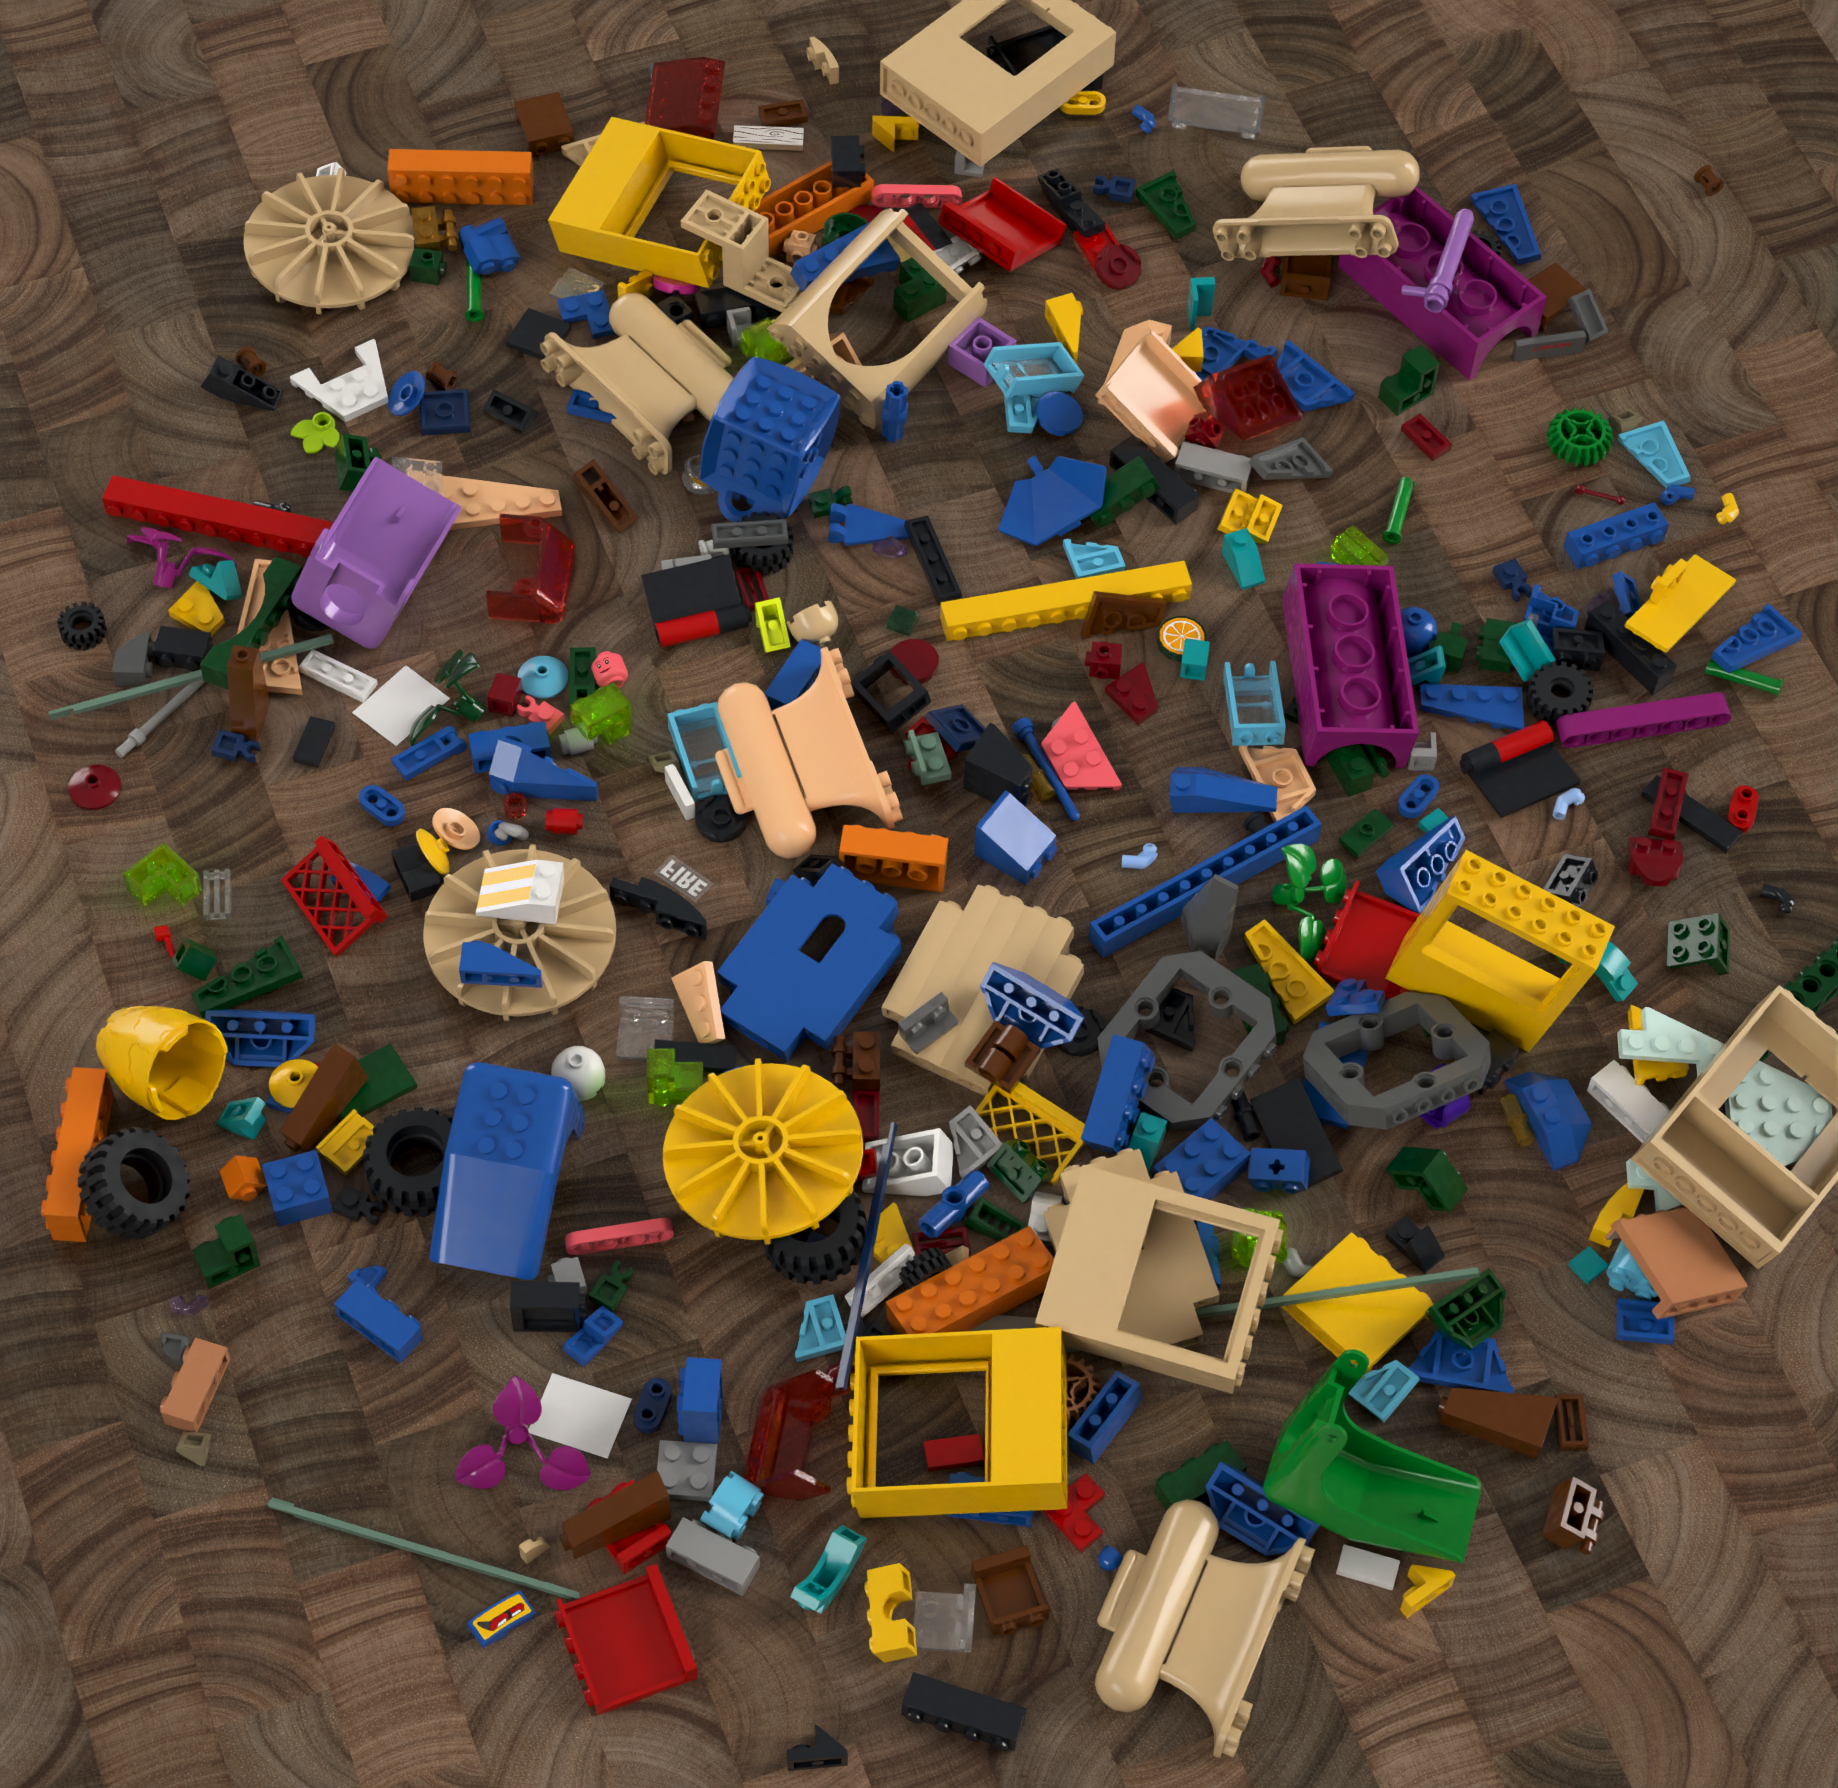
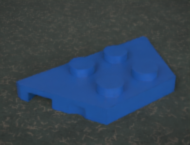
[1270,340,1355,412]
[1408,1330,1514,1393]

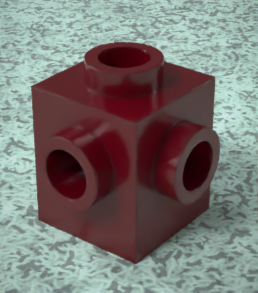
[1184,410,1226,449]
[1085,641,1122,679]

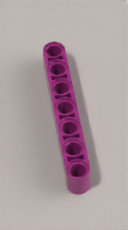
[1555,692,1732,748]

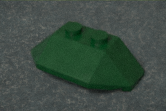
[1425,1268,1506,1351]

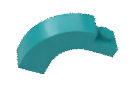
[1555,941,1638,1002]
[790,1525,867,1614]

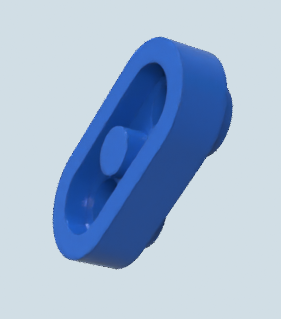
[1397,774,1439,818]
[359,785,405,827]

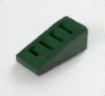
[964,1197,1028,1242]

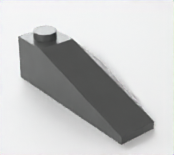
[1180,874,1239,962]

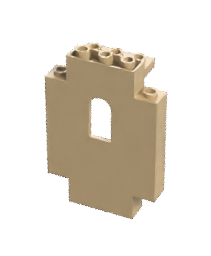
[1044,1148,1220,1367]

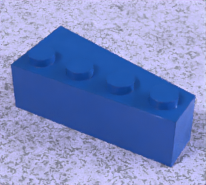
[790,222,900,292]

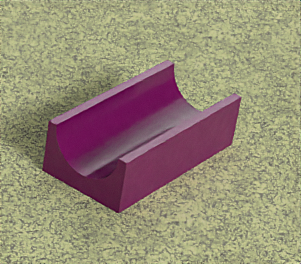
[1338,186,1547,381]
[1282,563,1419,768]

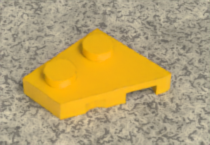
[617,269,655,298]
[168,581,225,637]
[873,1202,915,1264]

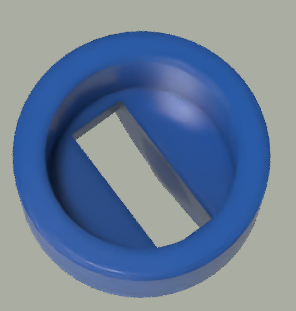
[1098,1545,1123,1571]

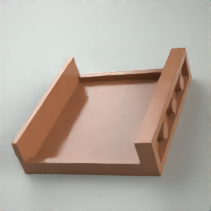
[1604,1206,1748,1320]

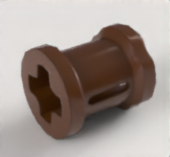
[1694,165,1724,196]
[235,346,266,377]
[426,361,458,390]

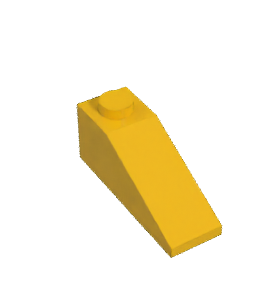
[1044,293,1083,364]

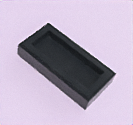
[293,716,335,768]

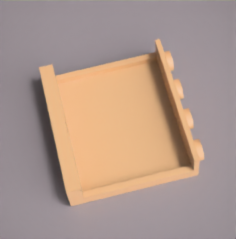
[1095,331,1220,463]

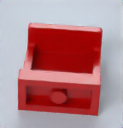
[587,1480,672,1575]

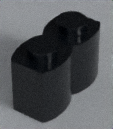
[391,842,444,902]

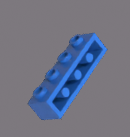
[1564,502,1669,569]

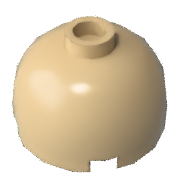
[787,601,838,647]

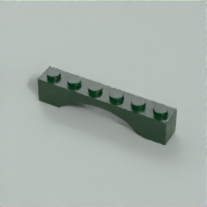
[200,557,303,690]

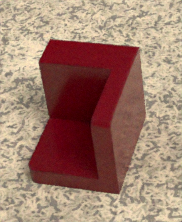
[487,673,523,717]

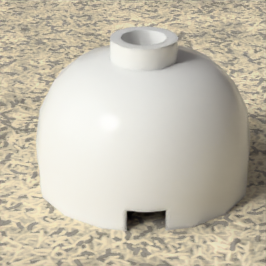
[551,1046,605,1101]

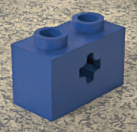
[1248,1148,1311,1194]

